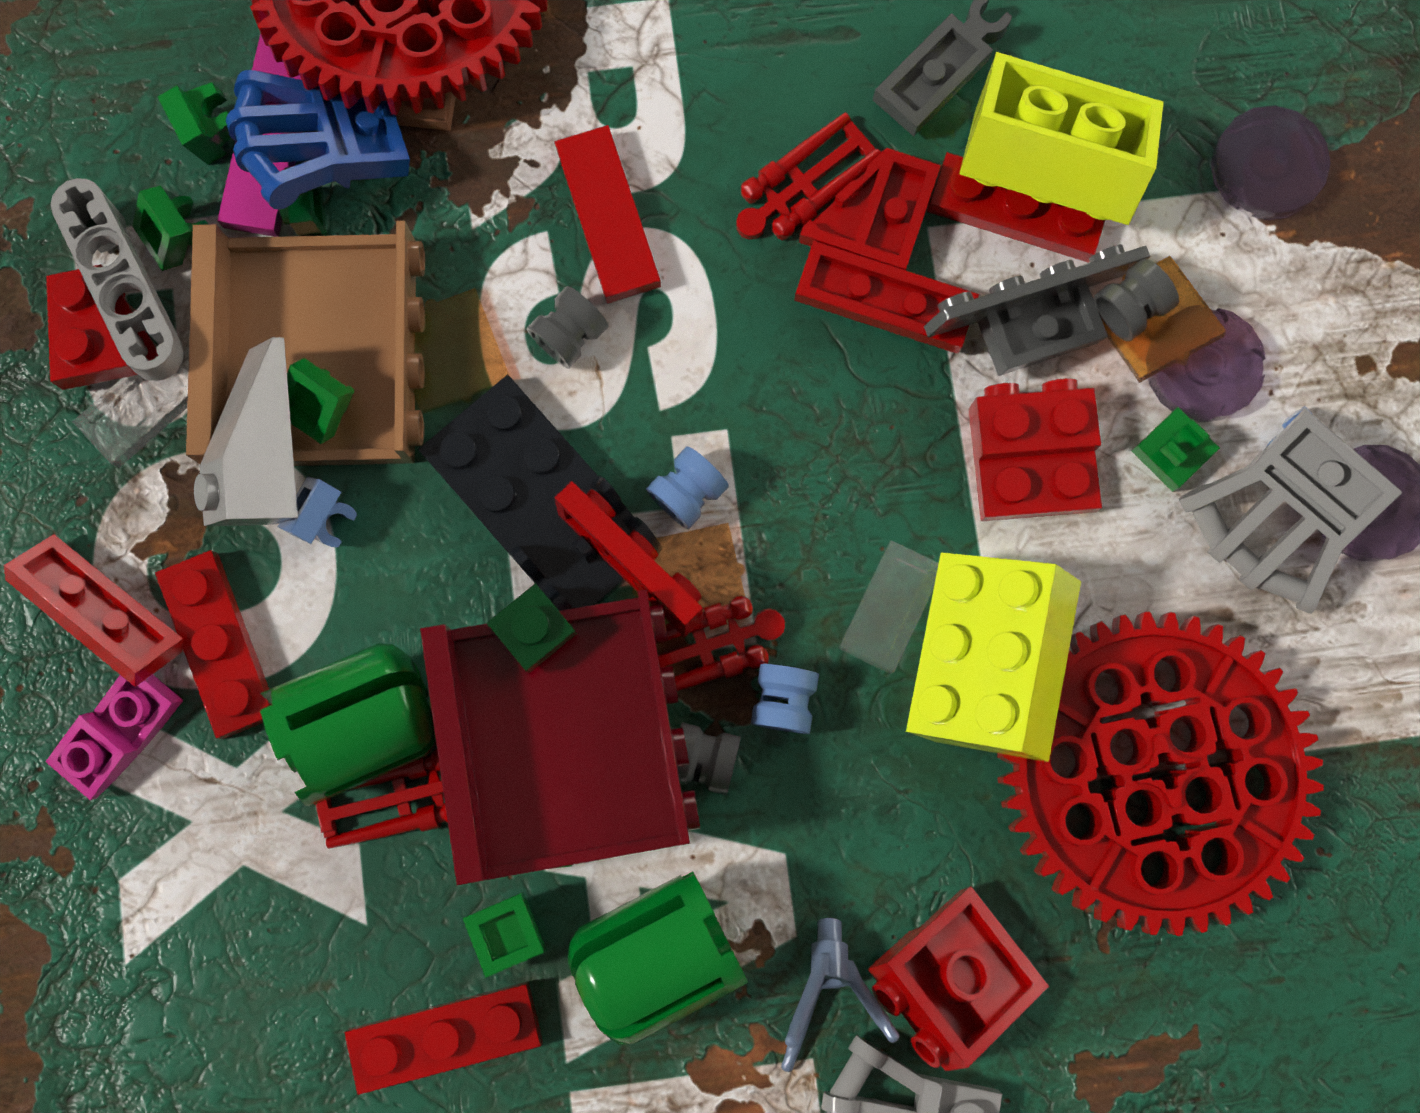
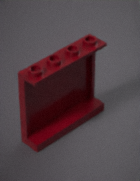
[420,589,700,885]

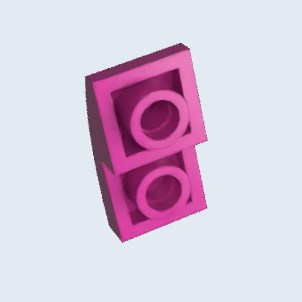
[45,674,183,800]

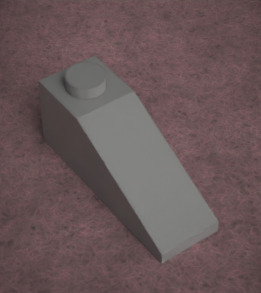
[194,337,298,526]

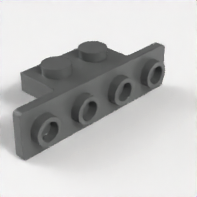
[924,244,1151,376]

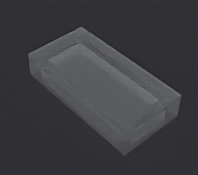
[72,364,188,468]
[838,540,939,674]

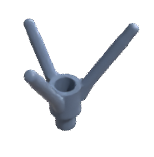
[781,918,899,1072]

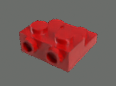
[968,378,1102,521]
[868,886,1049,1071]

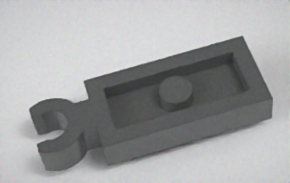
[873,0,1012,137]

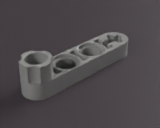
[50,178,184,381]

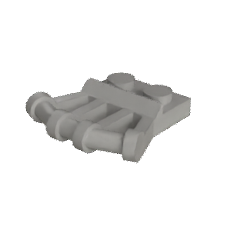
[1179,408,1403,614]
[821,1035,1002,1113]

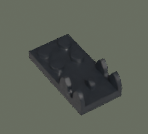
[418,374,662,611]

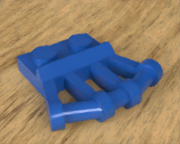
[226,70,410,210]

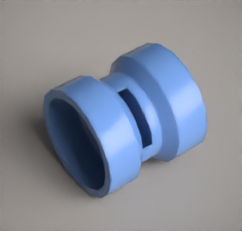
[646,446,729,530]
[751,664,819,734]

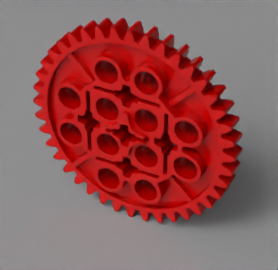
[250,0,548,115]
[997,611,1324,936]

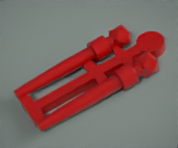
[736,112,881,241]
[658,595,785,691]
[315,749,448,849]

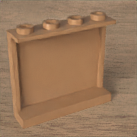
[186,221,425,466]

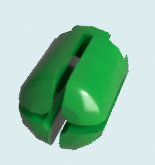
[260,643,436,807]
[567,871,748,1045]

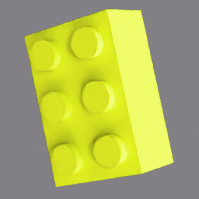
[959,52,1164,225]
[906,552,1081,762]

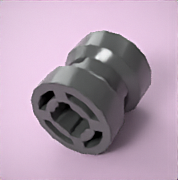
[1093,258,1179,341]
[526,286,609,369]
[677,722,741,796]

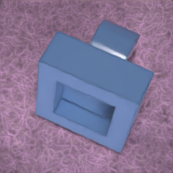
[278,476,357,547]

